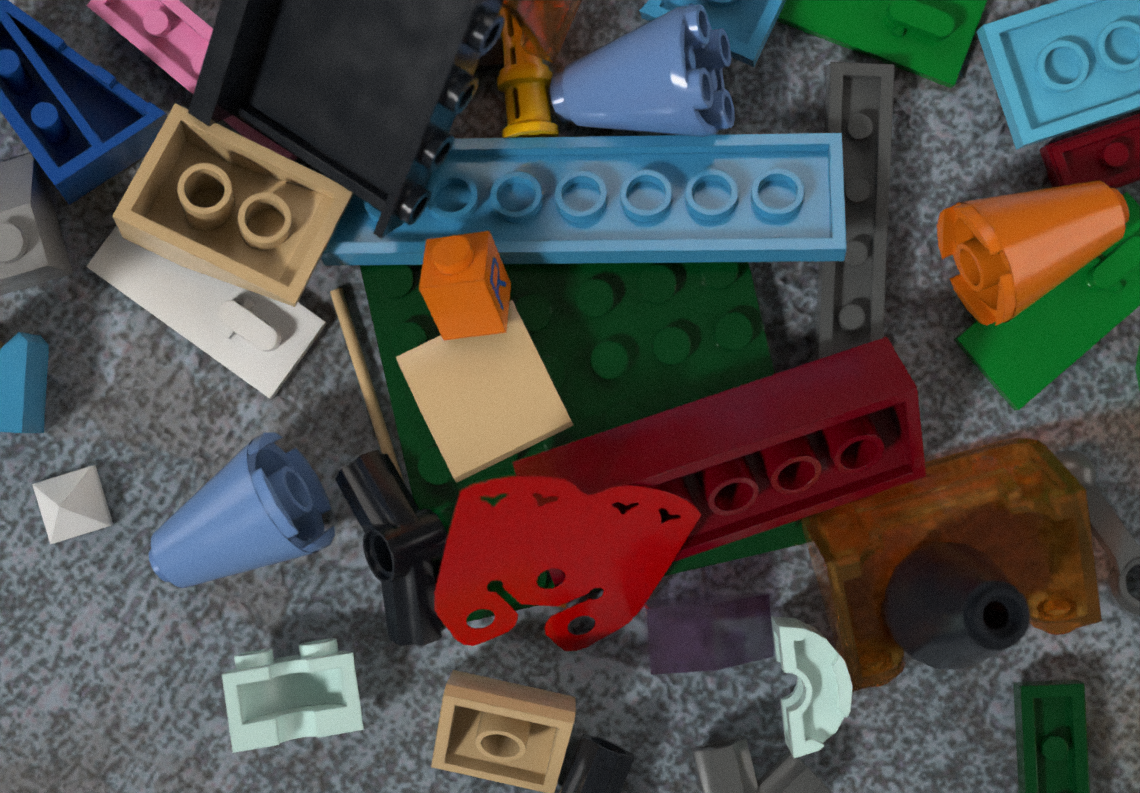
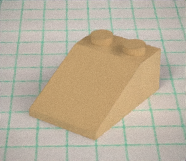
[113,103,354,307]

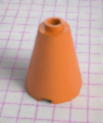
[937,181,1129,326]

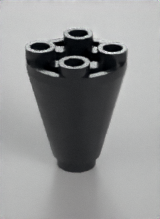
[881,541,1030,670]

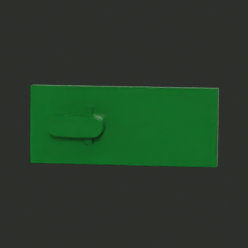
[777,0,987,88]
[953,192,1140,411]

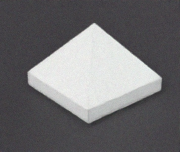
[32,465,113,544]

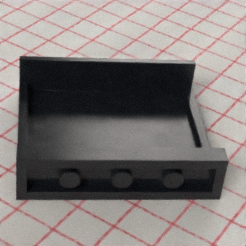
[188,0,504,239]

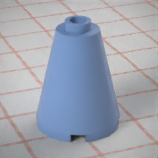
[149,432,335,588]

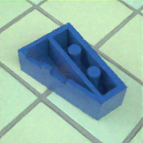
[0,0,168,205]

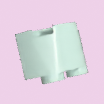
[771,616,853,758]
[222,638,364,753]

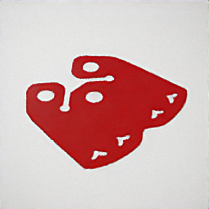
[434,476,701,651]

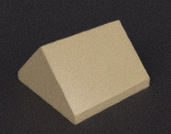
[431,670,576,793]

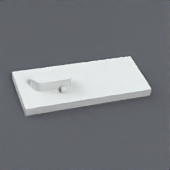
[86,225,327,399]

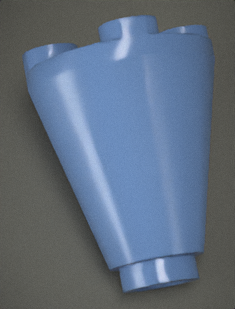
[550,3,735,137]

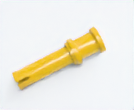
[497,0,559,138]

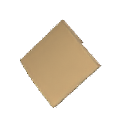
[396,300,574,482]

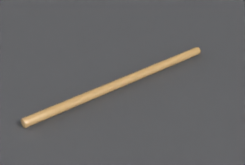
[330,288,404,482]

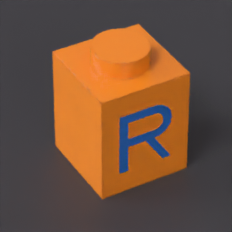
[419,230,511,340]

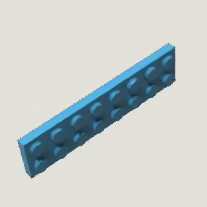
[321,133,847,266]

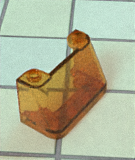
[801,438,1102,692]

